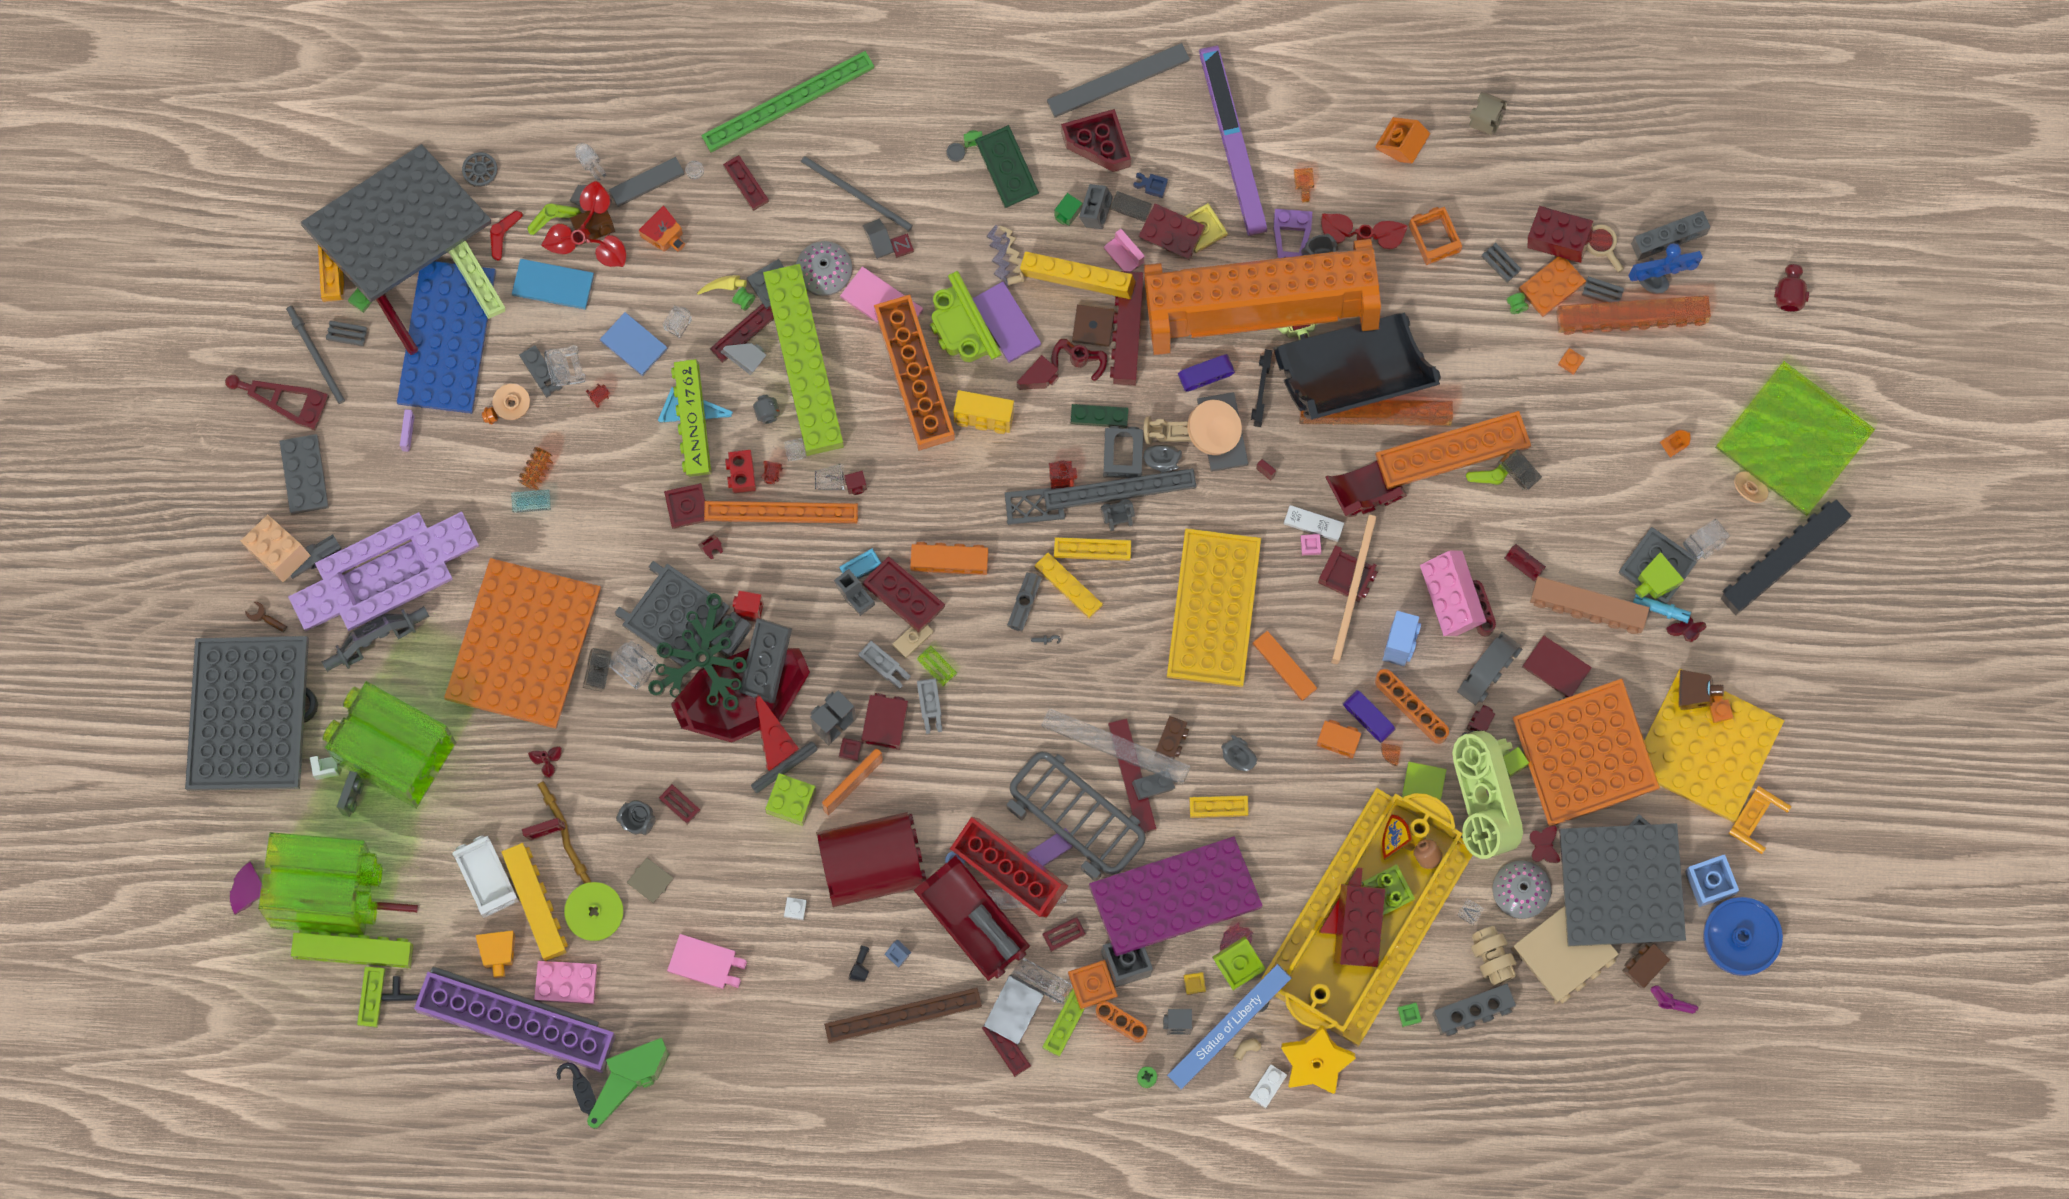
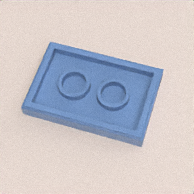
[600,312,668,376]

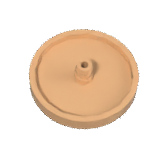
[1187,400,1242,455]

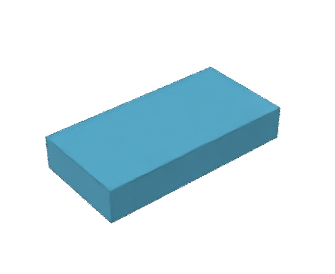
[839,548,881,579]

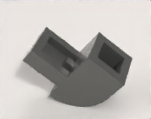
[834,569,875,616]

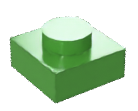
[964,130,983,148]
[348,288,372,313]
[1397,1002,1422,1027]

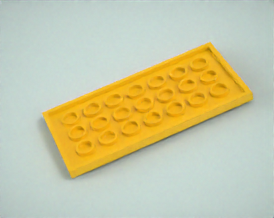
[1167,528,1261,687]

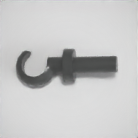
[1031,635,1061,645]

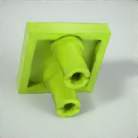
[1362,864,1415,915]

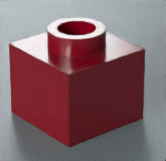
[844,470,867,495]

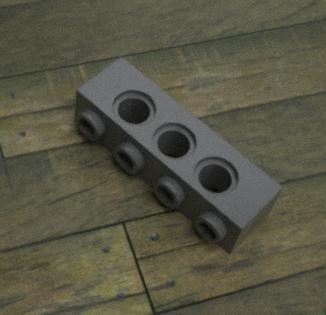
[1631,211,1710,261]
[1432,984,1516,1036]

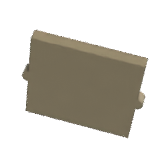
[627,858,674,904]

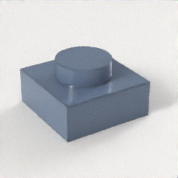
[884,939,912,968]

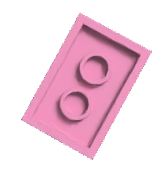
[534,961,597,1004]

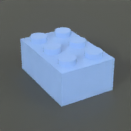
[1382,611,1421,667]

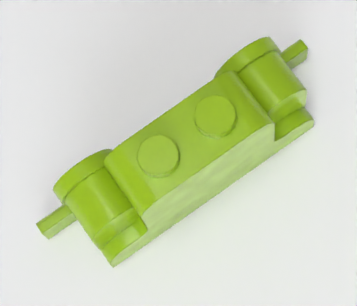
[929,271,1002,362]

